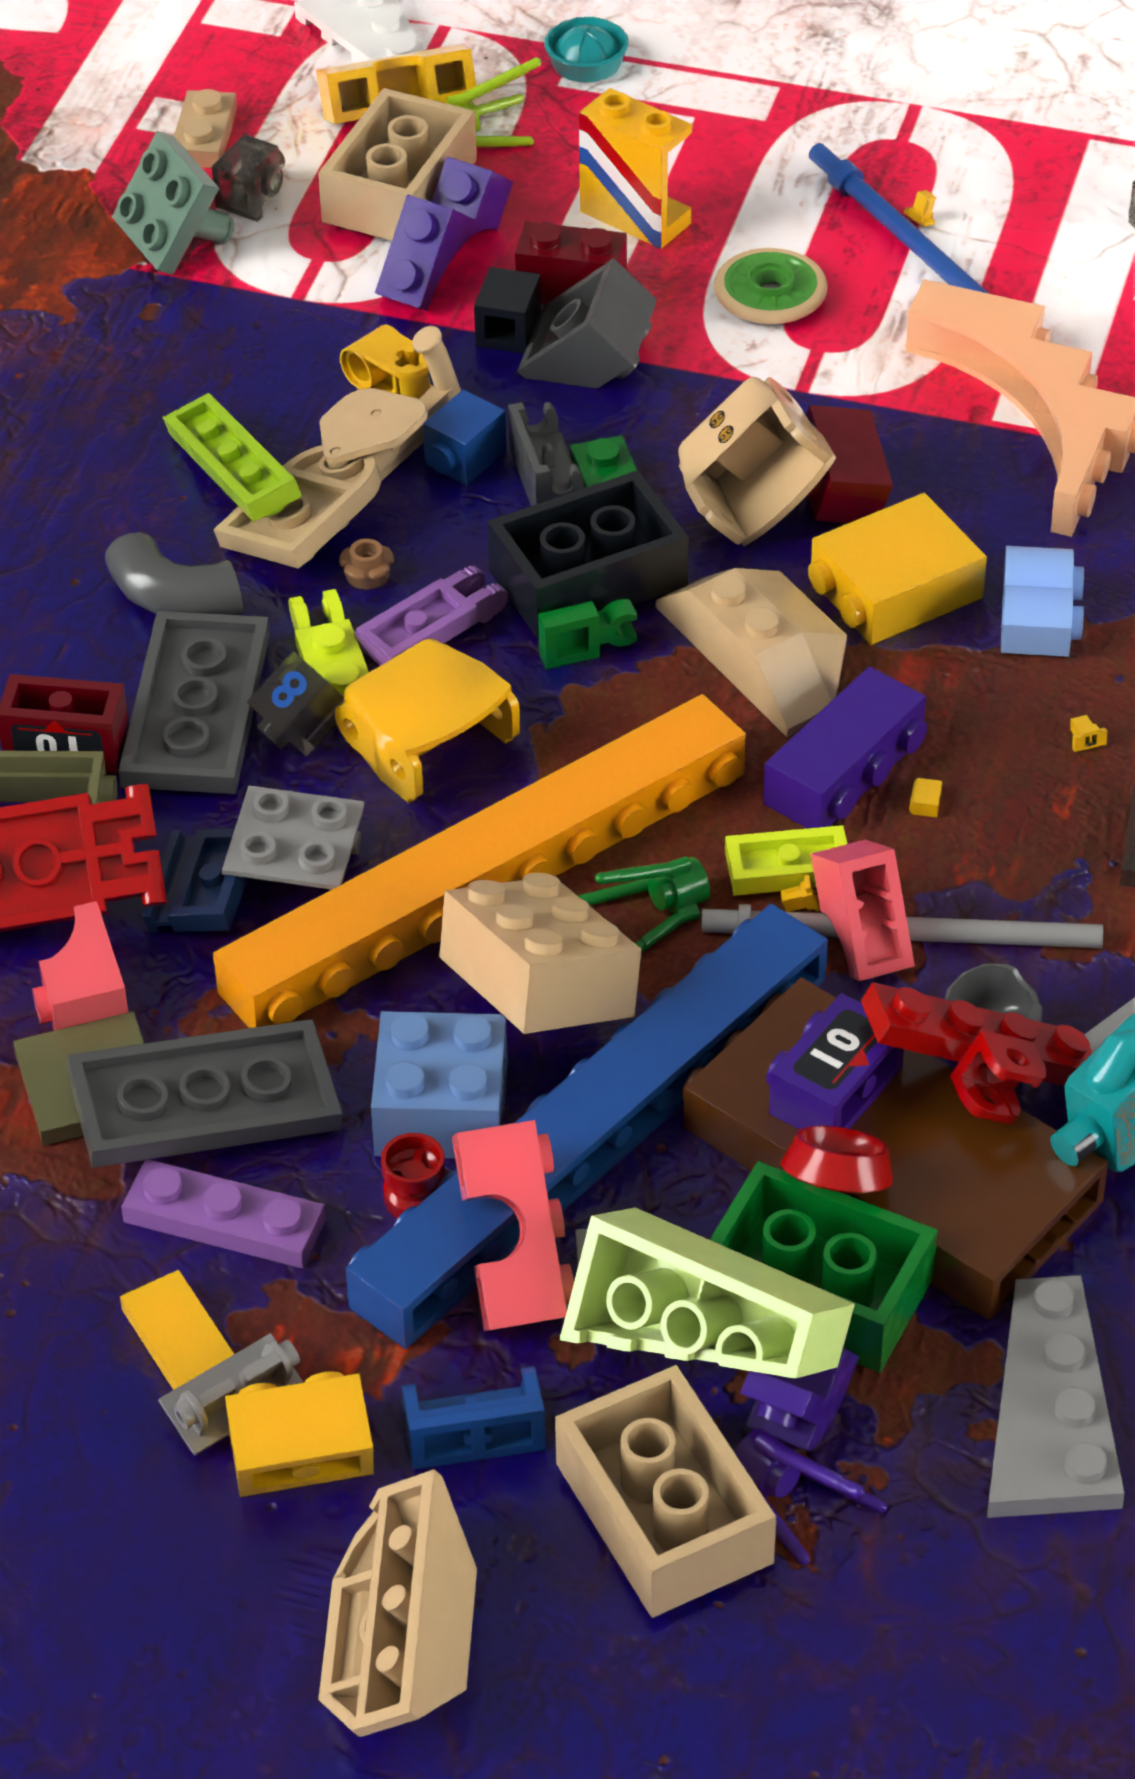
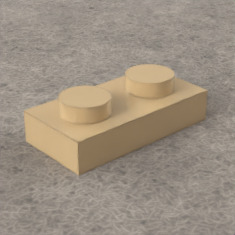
[174,89,237,169]

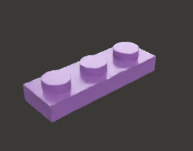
[121,1159,326,1269]

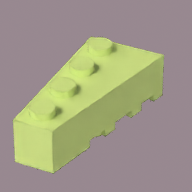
[560,1207,855,1378]

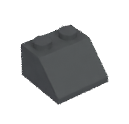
[517,258,657,389]

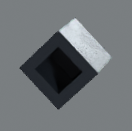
[474,267,541,354]

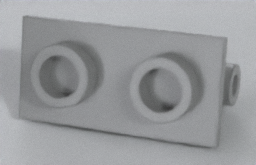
[158,1333,304,1456]

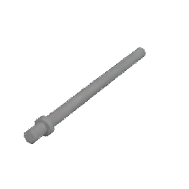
[702,904,1103,948]

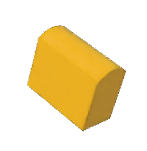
[909,778,942,818]

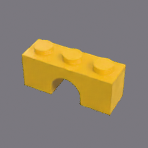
[316,44,477,124]

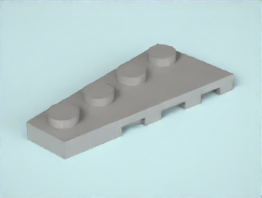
[987,1275,1125,1518]

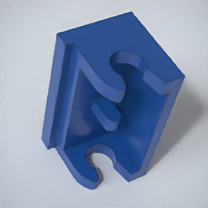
[401,1366,546,1470]

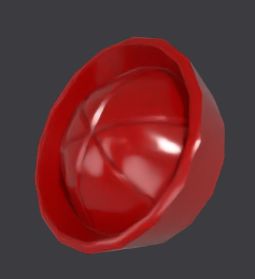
[780,1125,894,1194]

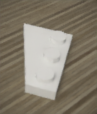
[294,0,426,63]

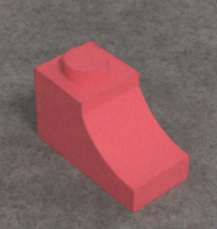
[811,839,915,981]
[32,901,128,1031]

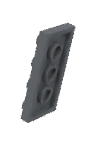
[118,611,270,794]
[67,1019,343,1168]

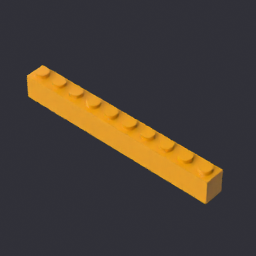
[213,694,745,1028]

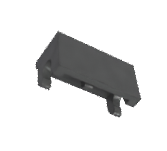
[508,402,584,506]

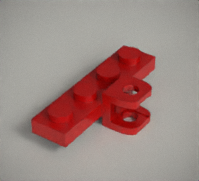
[861,982,1093,1125]

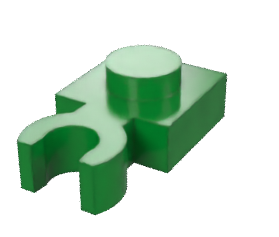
[538,599,637,670]

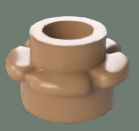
[339,539,394,589]

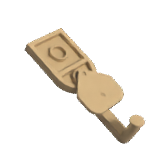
[213,326,461,569]

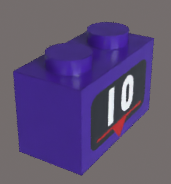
[766,993,904,1130]

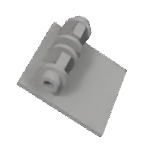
[222,785,365,890]

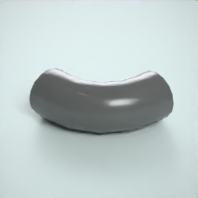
[105,532,243,615]

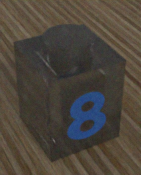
[247,651,344,756]

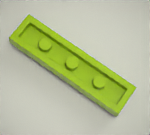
[163,393,302,522]

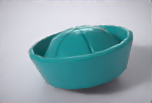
[544,17,629,83]

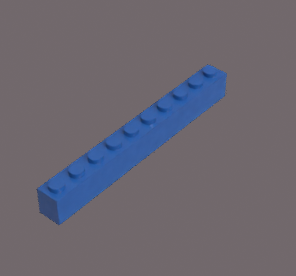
[346,903,828,1350]

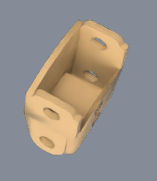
[678,377,836,546]

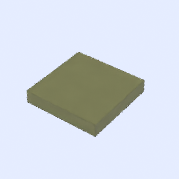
[13,1011,144,1146]

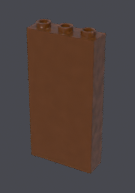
[682,977,1108,1321]

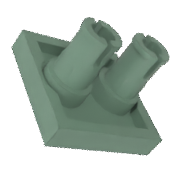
[112,131,235,275]

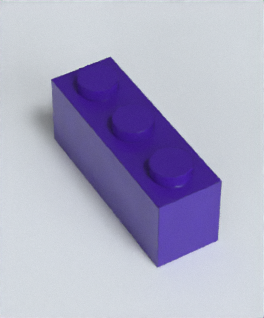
[764,666,927,829]

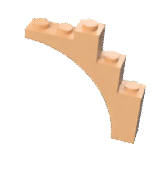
[906,279,1135,537]

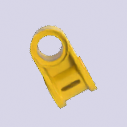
[339,324,432,399]

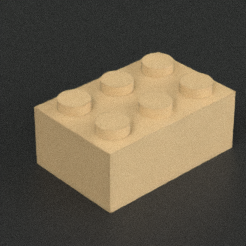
[318,88,477,241]
[439,873,641,1034]
[555,1365,776,1618]

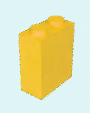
[808,492,987,645]

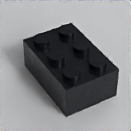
[487,470,689,639]

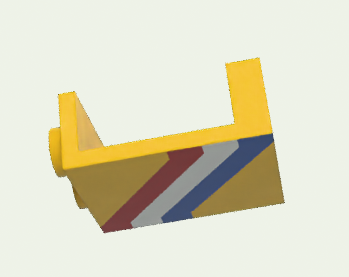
[579,88,692,249]

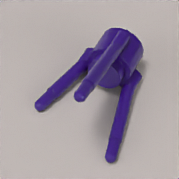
[734,1428,887,1565]

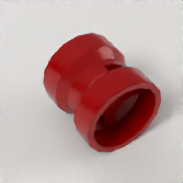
[381,1133,445,1219]

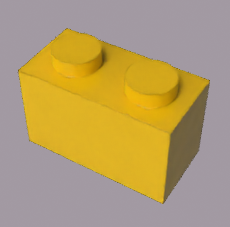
[225,1371,374,1497]

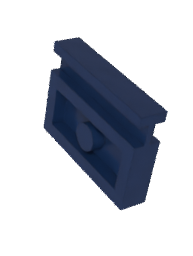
[142,828,248,933]

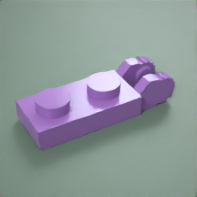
[354,565,509,666]

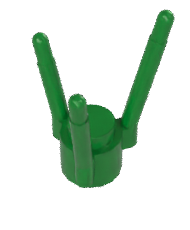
[577,856,710,953]

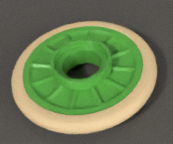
[714,248,827,324]

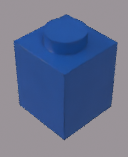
[423,390,507,486]

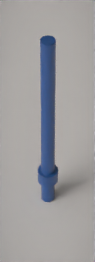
[809,143,990,294]

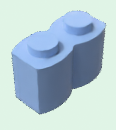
[1001,546,1084,657]

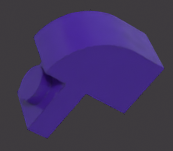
[740,1348,860,1451]

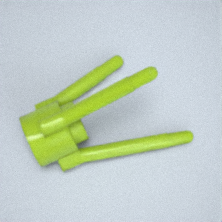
[446,58,541,147]

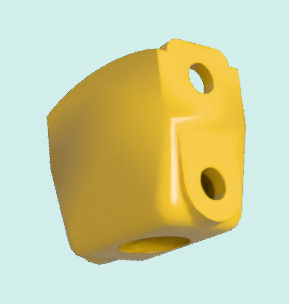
[335,639,520,804]

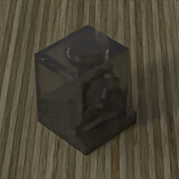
[212,134,286,222]

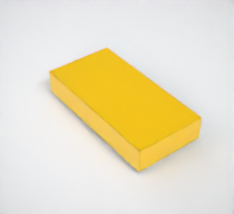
[120,1269,234,1390]

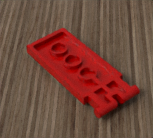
[0,784,167,932]

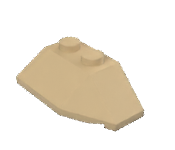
[656,568,847,738]
[318,1469,477,1737]

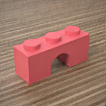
[452,1120,574,1331]

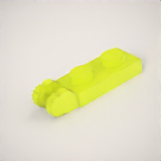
[288,589,369,720]

